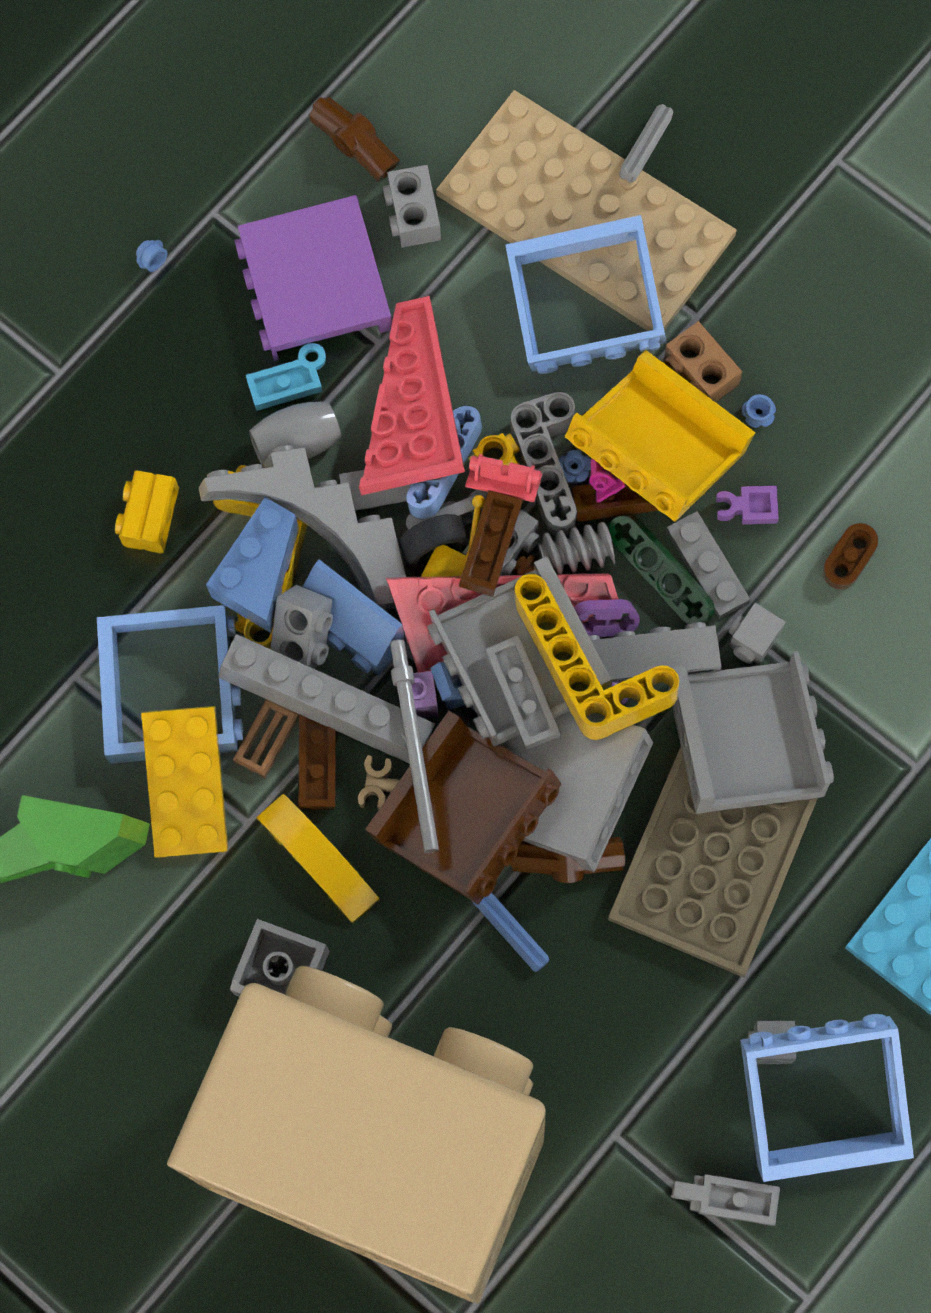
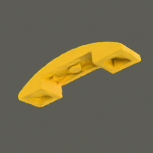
[256,794,380,924]

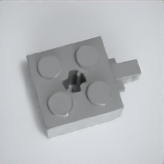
[230,919,329,997]

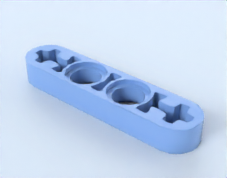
[406,406,482,519]

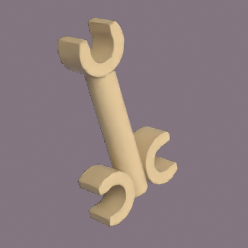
[358,755,400,810]

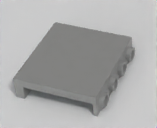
[427,556,612,747]
[668,651,833,814]
[500,711,653,872]

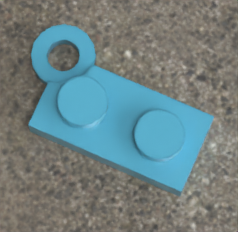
[246,343,326,411]

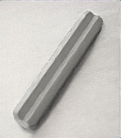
[619,104,673,183]

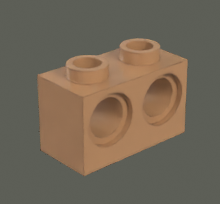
[664,321,742,402]

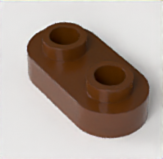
[823,523,878,589]

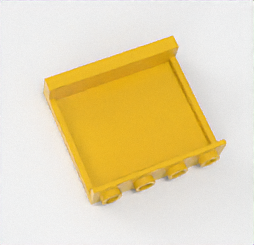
[565,350,756,522]

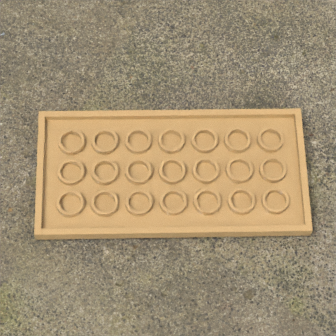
[436,90,736,331]

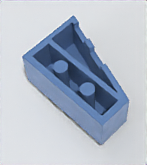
[206,497,299,633]

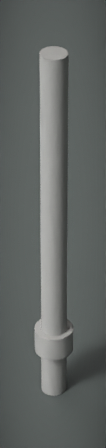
[390,640,439,853]

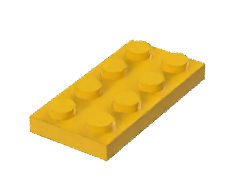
[141,706,228,857]

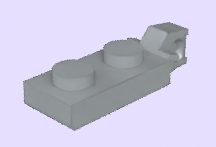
[671,1174,780,1226]

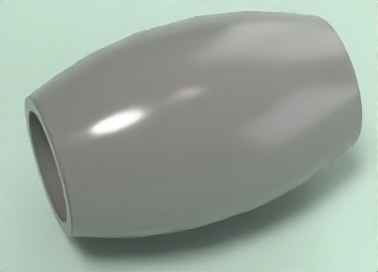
[249,402,341,467]

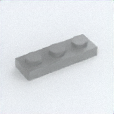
[666,511,750,620]
[485,635,561,750]

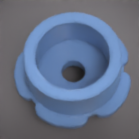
[136,240,168,272]
[742,394,776,428]
[559,450,591,484]

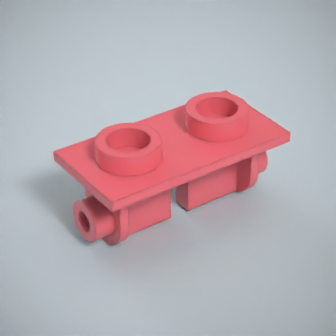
[465,454,542,502]

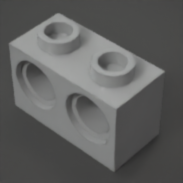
[383,165,441,248]
[271,585,333,669]

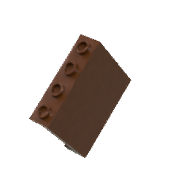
[365,711,561,905]

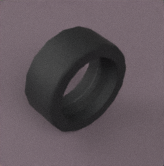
[399,514,470,571]

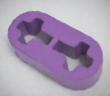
[574,599,640,637]

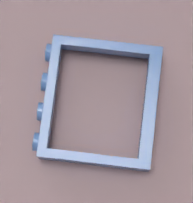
[505,215,667,374]
[97,605,243,764]
[740,1014,914,1182]

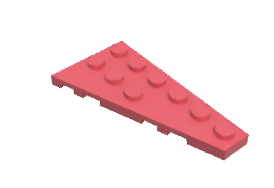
[359,296,465,496]
[386,574,618,673]

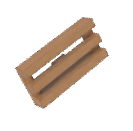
[233,699,299,779]

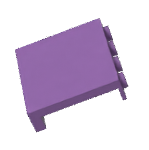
[234,195,392,361]

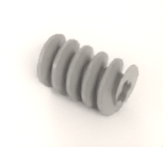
[538,522,615,575]

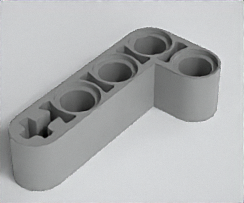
[511,392,577,537]

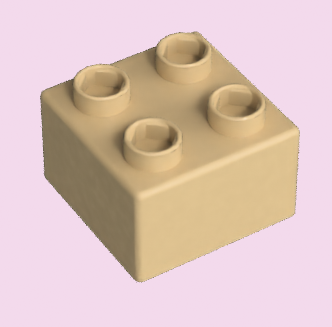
[167,966,546,1304]

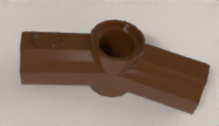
[309,97,400,182]
[511,837,625,883]

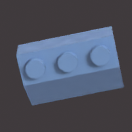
[303,560,406,676]

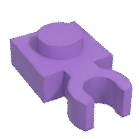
[716,486,779,525]

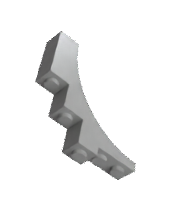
[198,445,406,610]

